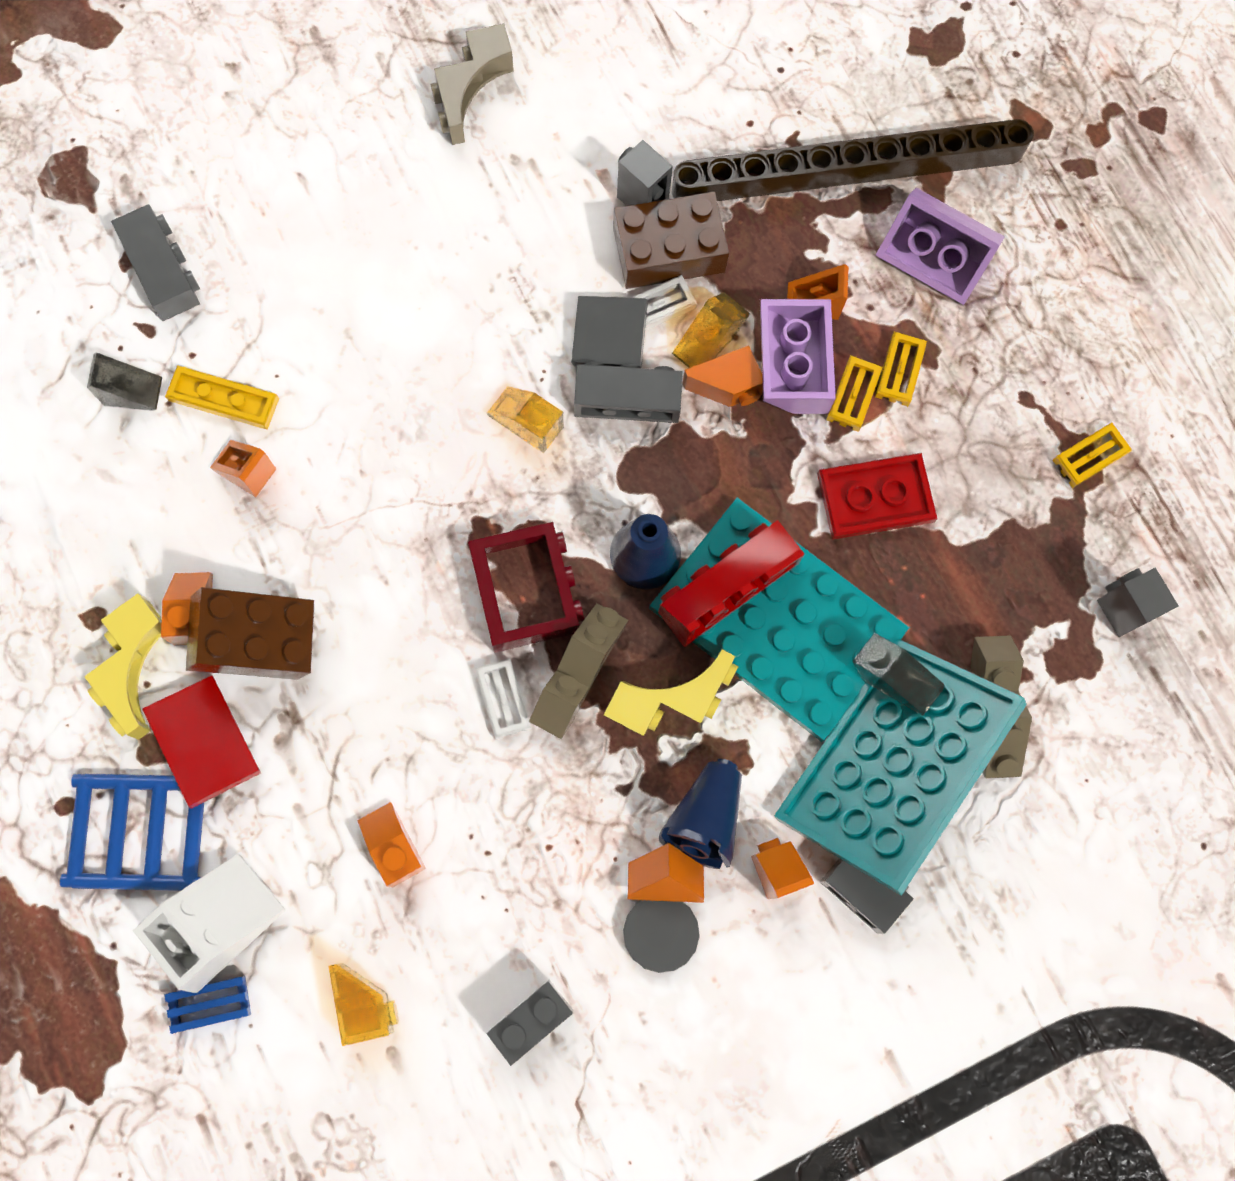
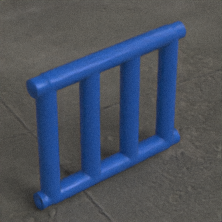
[60,773,204,891]

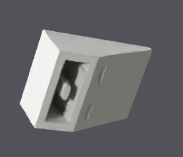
[132,854,286,993]

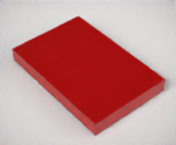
[817,453,938,540]
[142,675,261,809]

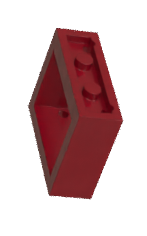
[468,522,584,653]

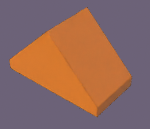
[787,264,849,320]
[210,440,276,497]
[627,843,704,903]

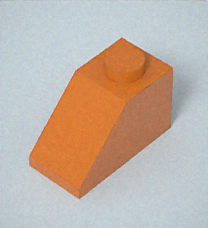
[682,345,763,407]
[161,572,213,646]
[357,802,427,887]
[751,838,814,899]

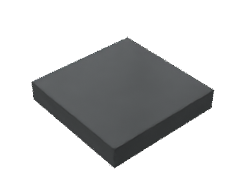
[571,296,648,368]

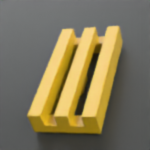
[875,331,927,407]
[826,355,883,432]
[1052,422,1132,488]

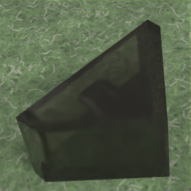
[87,352,163,411]

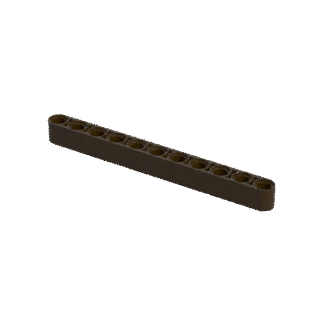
[671,119,1034,201]

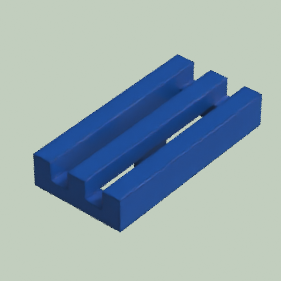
[164,976,251,1034]

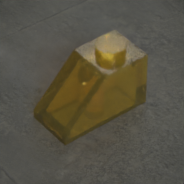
[672,292,750,368]
[487,386,564,454]
[328,963,399,1046]

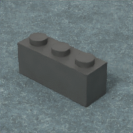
[111,204,200,321]
[574,362,683,423]

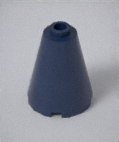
[610,514,681,590]
[659,759,742,869]

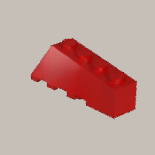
[658,520,805,647]

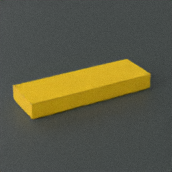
[165,365,279,430]

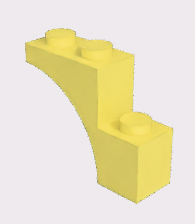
[84,593,162,740]
[604,650,738,736]

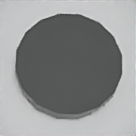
[623,900,700,973]

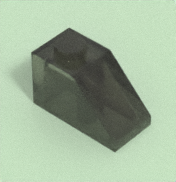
[852,633,945,716]

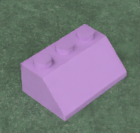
[875,188,1005,305]
[760,299,836,414]

